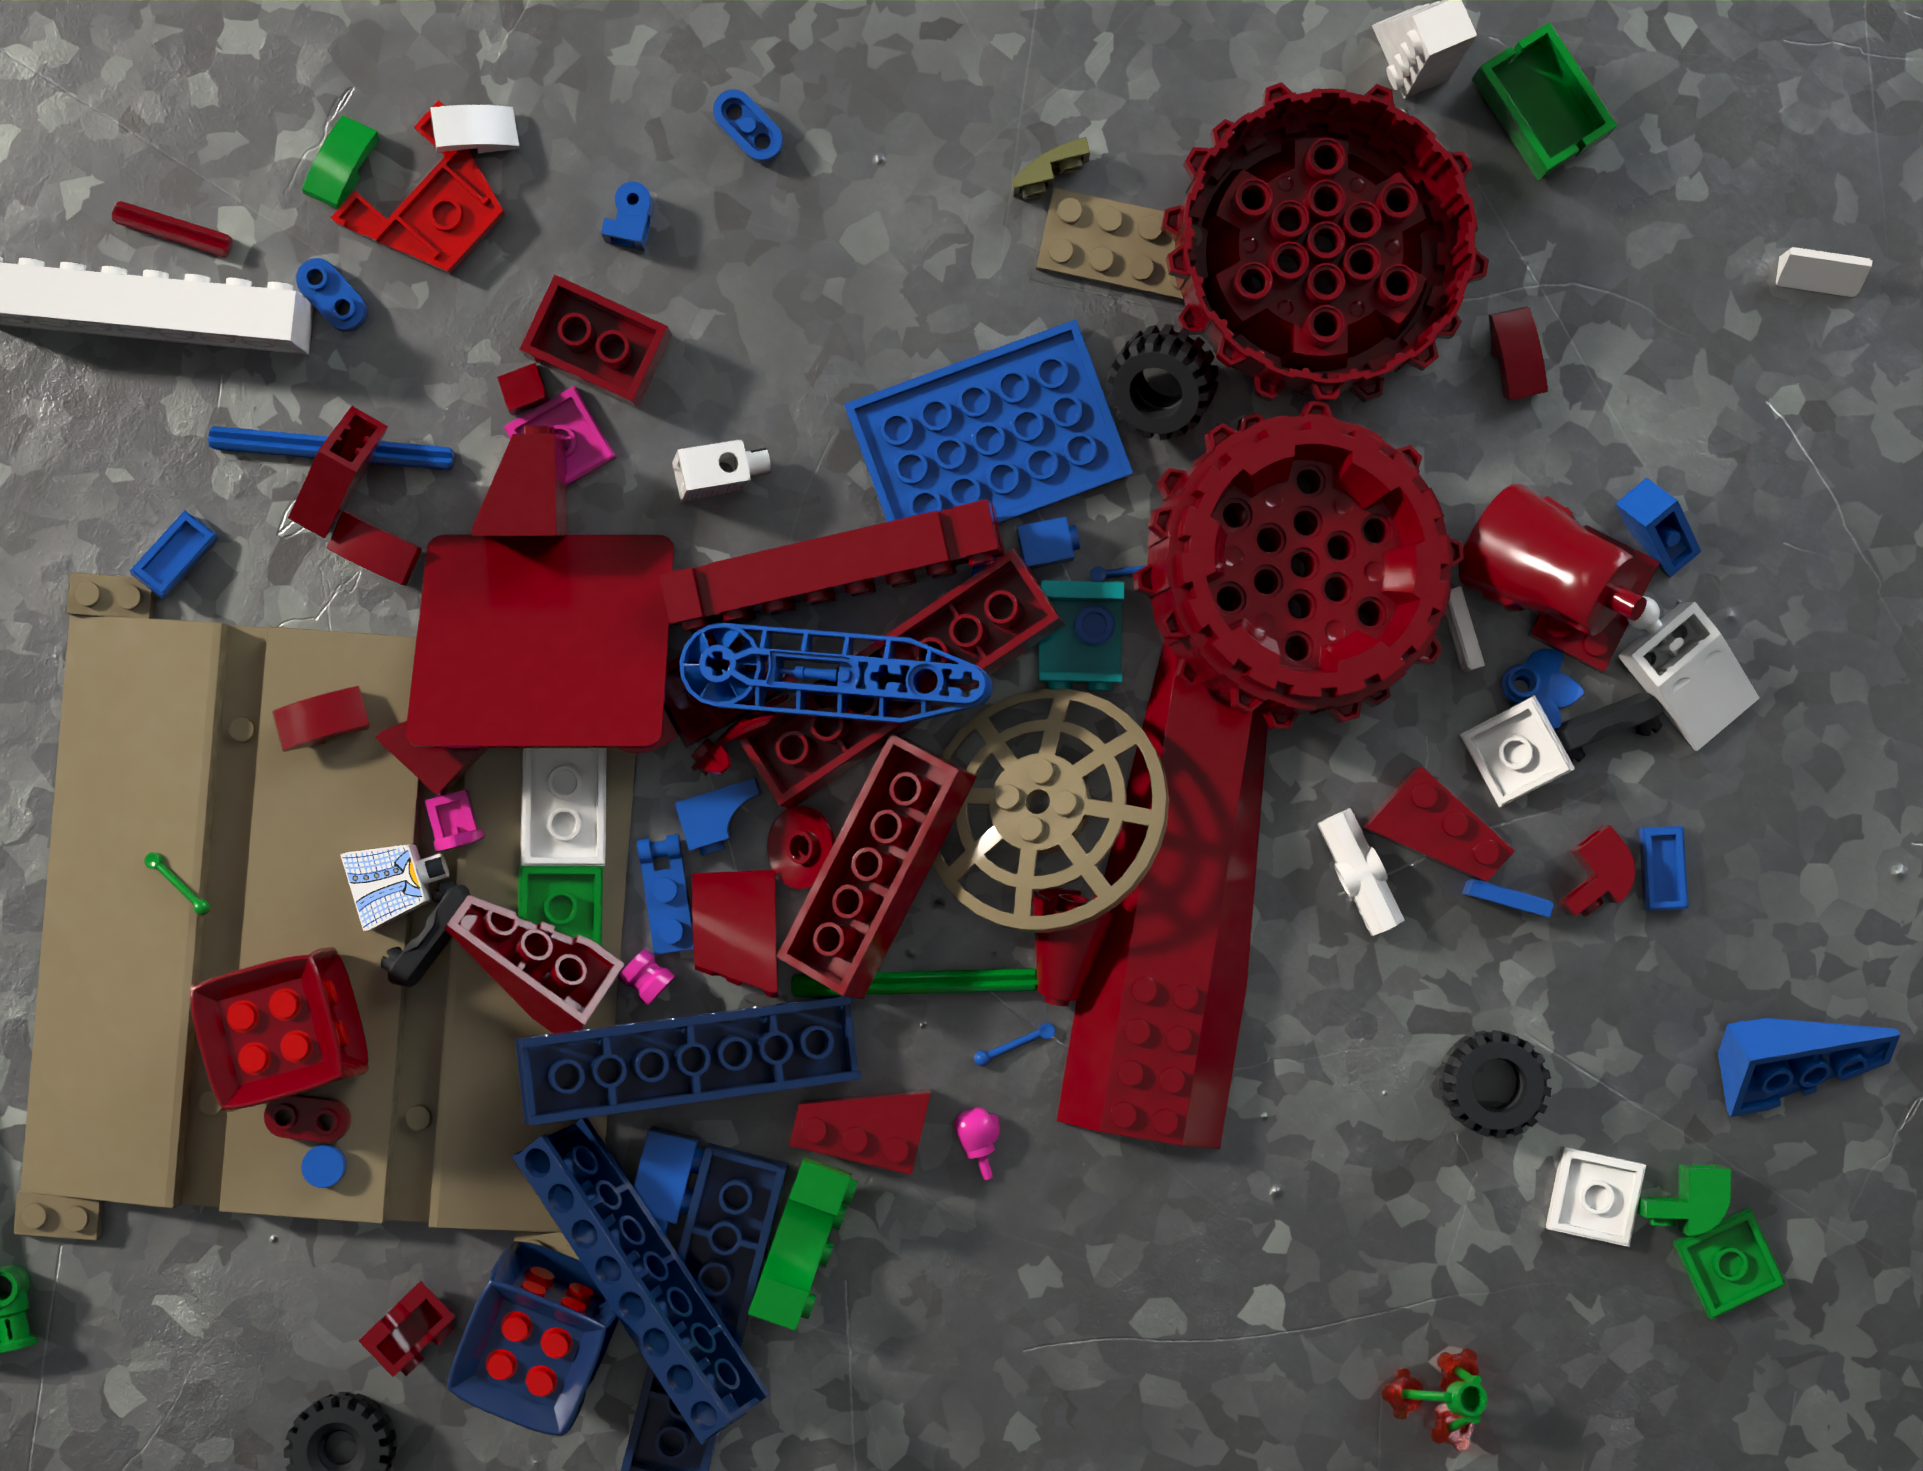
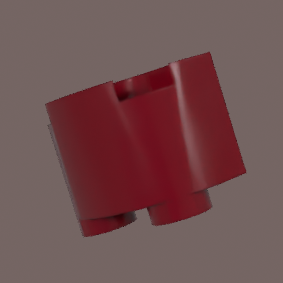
[358,1281,456,1377]

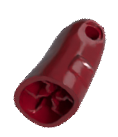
[1458,484,1647,636]

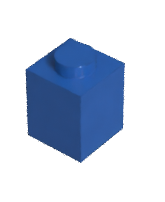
[1017,517,1080,570]

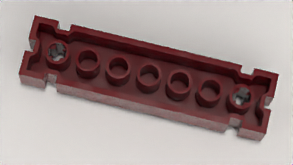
[659,499,1005,634]

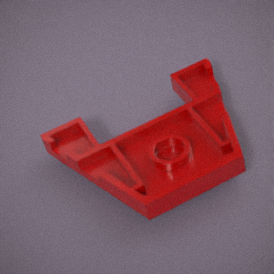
[330,100,505,274]

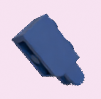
[634,1126,704,1236]

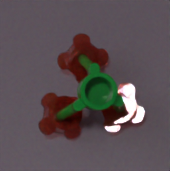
[1381,1348,1487,1451]

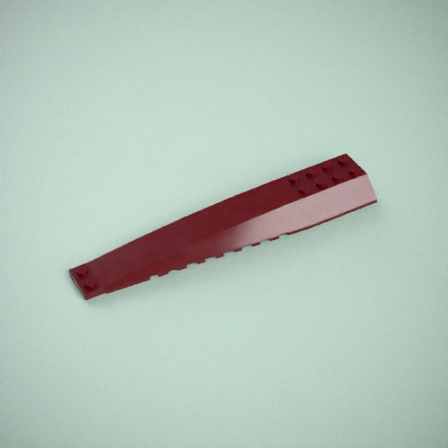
[1056,508,1272,1149]

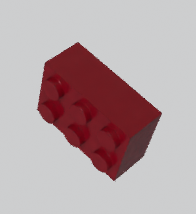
[519,274,672,409]

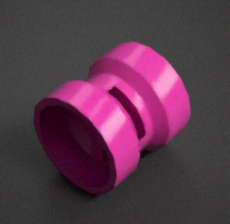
[617,948,676,1006]

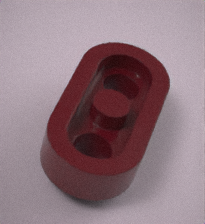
[264,1095,351,1143]

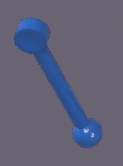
[1090,565,1147,582]
[974,1022,1055,1067]

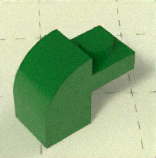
[1637,1164,1731,1236]

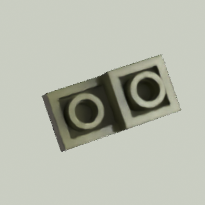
[1011,137,1090,199]

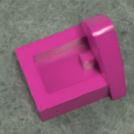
[425,789,485,851]

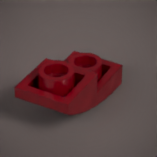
[1489,306,1548,400]
[326,511,423,586]
[272,686,370,752]

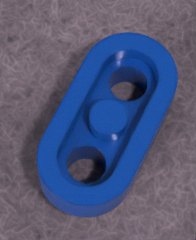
[713,89,783,163]
[296,258,368,332]

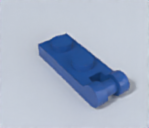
[637,834,694,955]

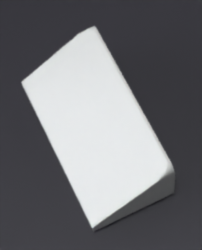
[1776,247,1873,297]

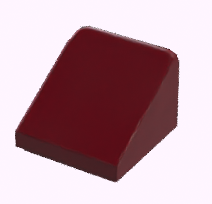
[497,362,550,416]

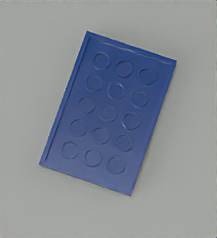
[844,319,1133,524]

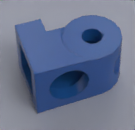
[601,182,654,251]

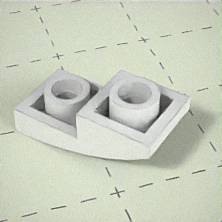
[430,105,519,153]

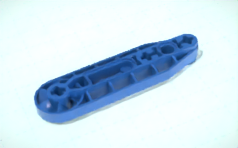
[679,623,993,724]

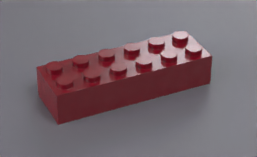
[776,733,977,999]

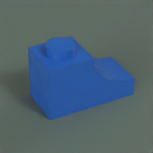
[675,778,762,856]

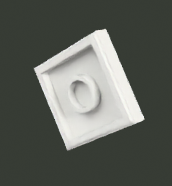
[1460,695,1575,808]
[1545,1146,1646,1247]

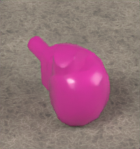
[953,1107,1000,1180]

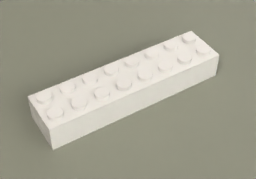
[0,257,314,355]

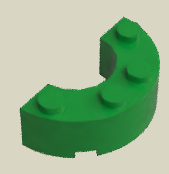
[748,1157,858,1331]

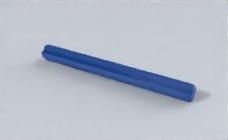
[208,426,454,471]

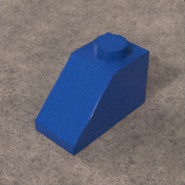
[1615,478,1701,578]

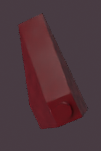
[444,895,624,1033]

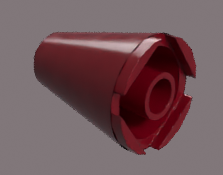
[1032,888,1115,1006]

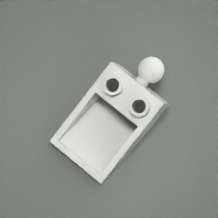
[1618,596,1759,751]

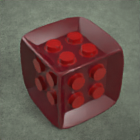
[190,947,369,1112]

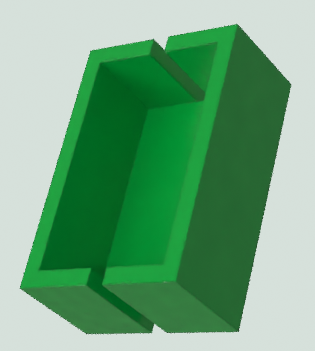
[1472,22,1618,181]

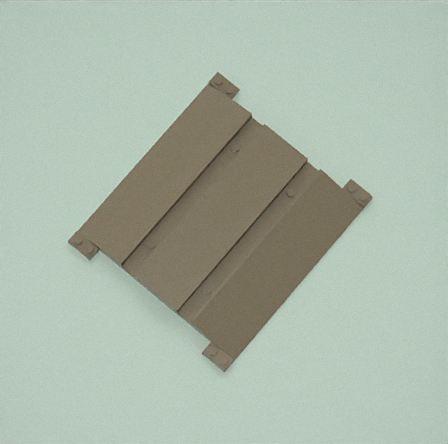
[13,572,637,1260]

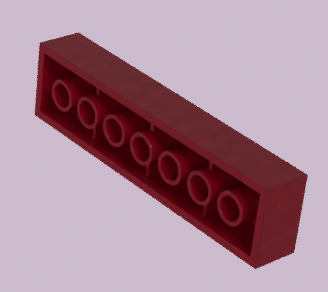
[736,549,1066,809]

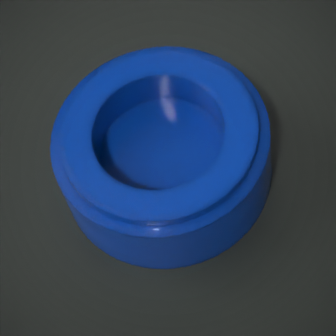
[1073,604,1115,646]
[301,1144,347,1188]

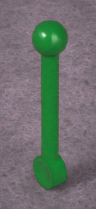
[144,852,210,916]

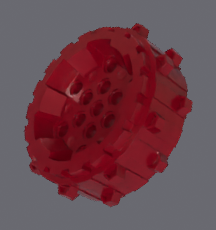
[1161,82,1489,403]
[1133,401,1464,731]

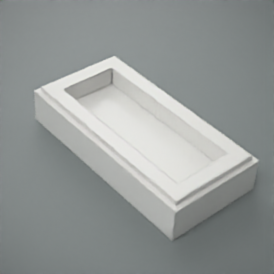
[1445,586,1485,672]

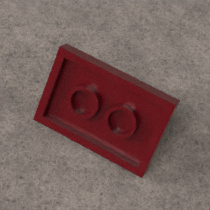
[1527,525,1660,673]

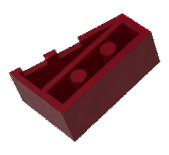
[1361,766,1515,882]
[789,1089,932,1175]

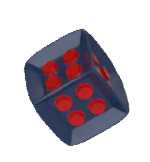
[447,1241,619,1436]

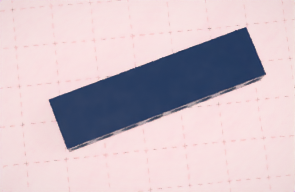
[515,996,861,1125]
[512,1118,770,1445]
[621,1143,789,1471]

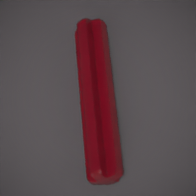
[112,201,233,257]

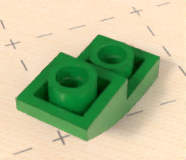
[302,115,380,209]

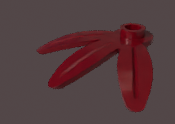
[691,694,789,776]

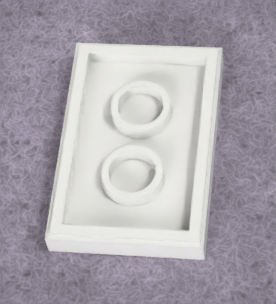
[520,748,607,866]

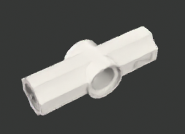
[1317,808,1405,936]

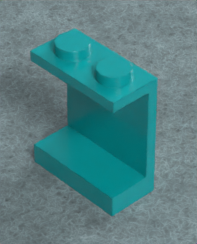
[1038,580,1124,692]

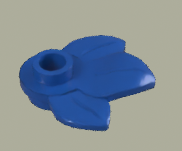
[1501,649,1584,729]

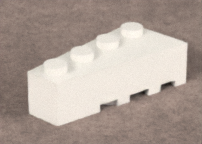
[1372,0,1477,99]

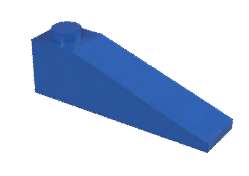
[1718,1018,1900,1117]

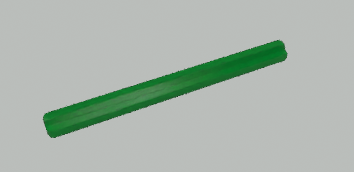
[791,968,1037,997]

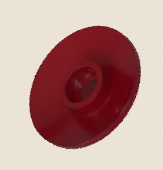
[767,806,835,889]

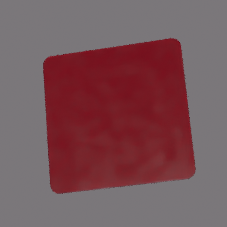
[406,534,674,748]

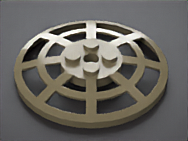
[933,688,1169,933]

